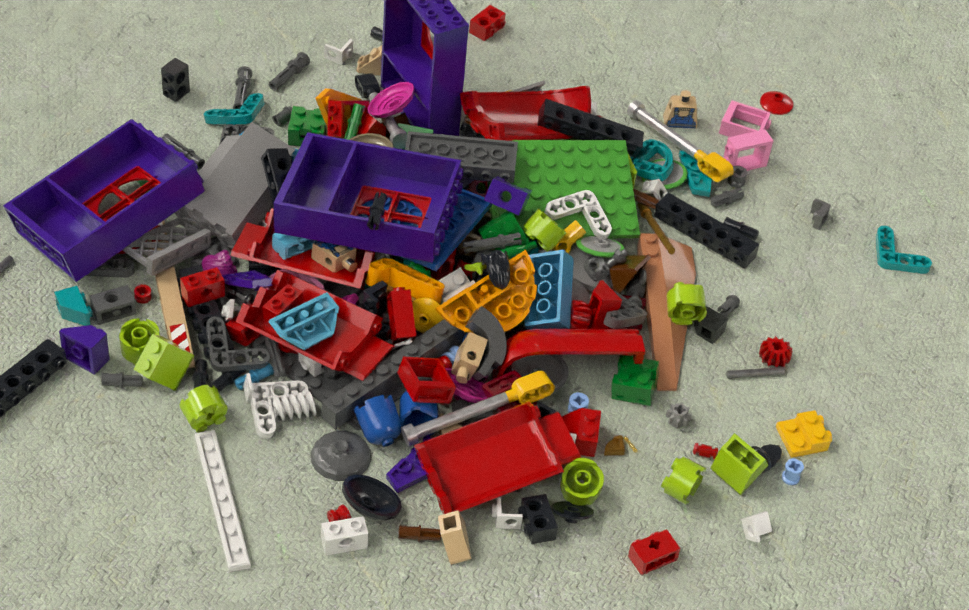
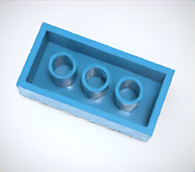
[525,249,574,330]

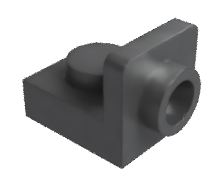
[810,198,831,230]

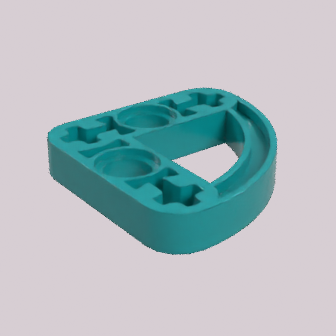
[630,139,674,181]

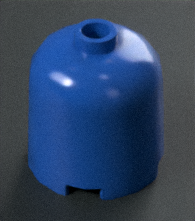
[399,391,439,436]
[354,395,402,447]

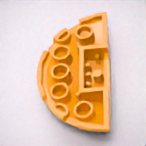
[435,250,537,334]

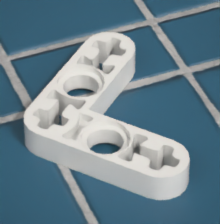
[545,190,612,239]
[250,381,308,439]

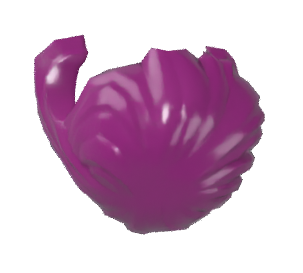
[202,250,237,275]

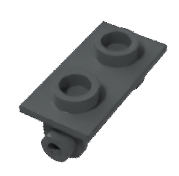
[225,284,258,306]

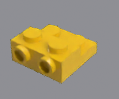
[776,410,832,458]

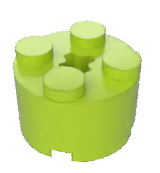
[523,208,567,252]
[666,282,707,325]
[119,318,160,365]
[179,385,228,433]
[661,456,706,505]
[560,458,604,506]

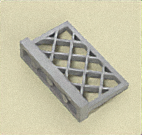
[123,218,211,276]

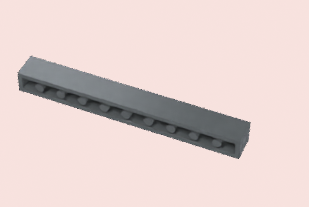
[322,319,466,429]

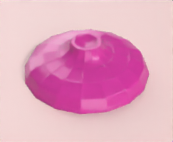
[367,82,415,118]
[445,368,488,403]

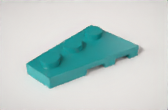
[678,150,712,197]

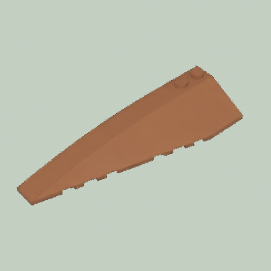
[637,233,696,391]

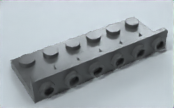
[405,131,518,184]

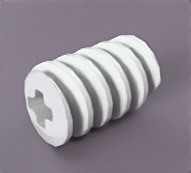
[272,391,316,422]

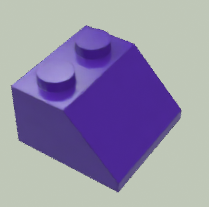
[59,325,110,375]

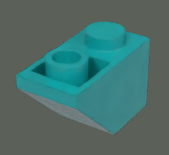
[54,286,93,326]

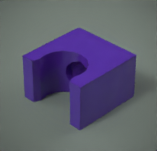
[484,176,532,215]

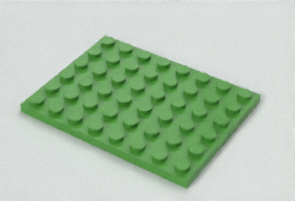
[487,140,640,239]

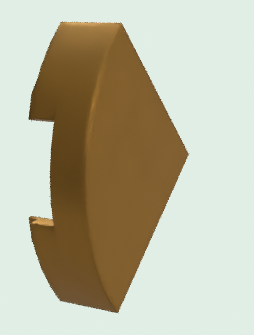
[604,435,625,456]

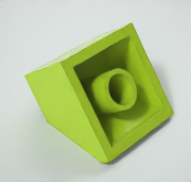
[133,334,195,391]

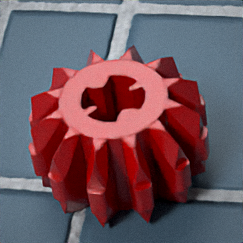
[570,300,592,329]
[759,336,793,367]

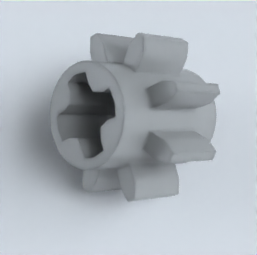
[666,403,692,428]

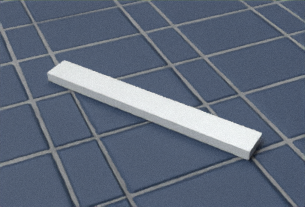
[194,430,251,573]

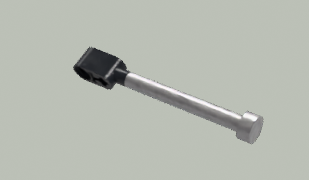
[355,73,407,149]

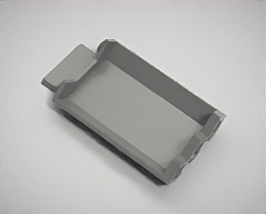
[175,122,295,250]

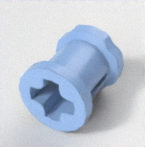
[782,459,804,485]

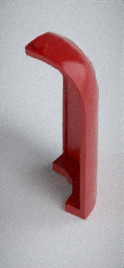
[460,86,591,141]
[491,329,645,379]

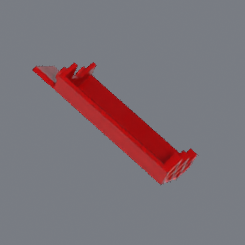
[230,208,375,290]
[236,270,395,381]
[414,402,581,514]

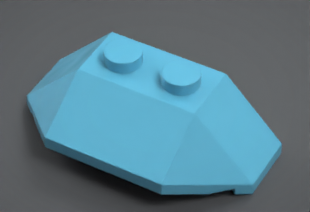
[268,292,339,350]

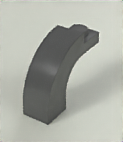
[465,306,507,381]

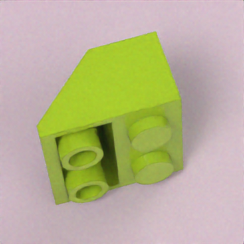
[710,433,768,495]

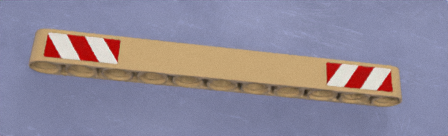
[148,221,195,369]

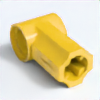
[553,220,586,253]

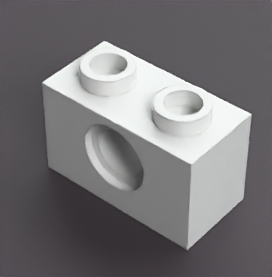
[321,516,368,556]

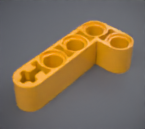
[366,258,445,304]

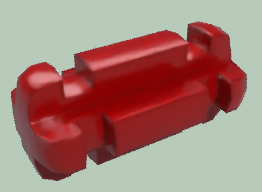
[693,443,718,459]

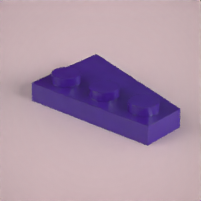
[222,270,272,291]
[386,435,431,493]

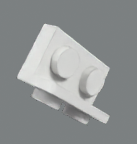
[438,267,475,305]

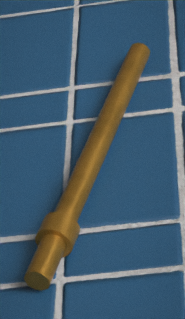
[637,203,676,254]

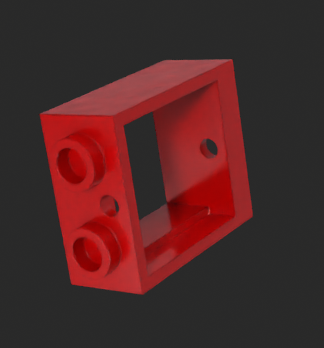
[328,100,369,137]
[386,287,416,344]
[397,356,456,404]

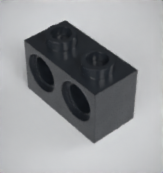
[161,58,190,102]
[518,494,558,544]

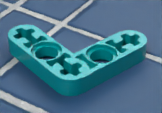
[204,93,265,124]
[876,226,932,274]

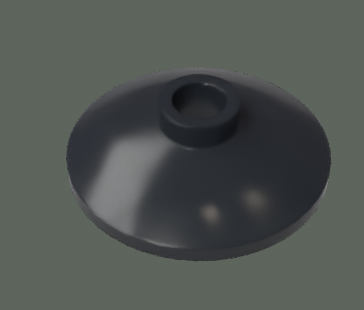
[552,501,594,523]

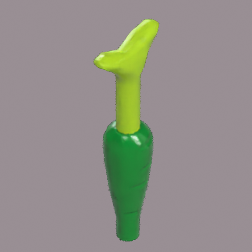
[465,241,537,275]

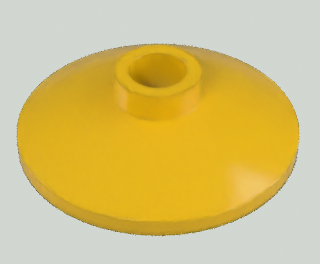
[412,297,444,333]

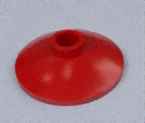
[760,91,794,115]

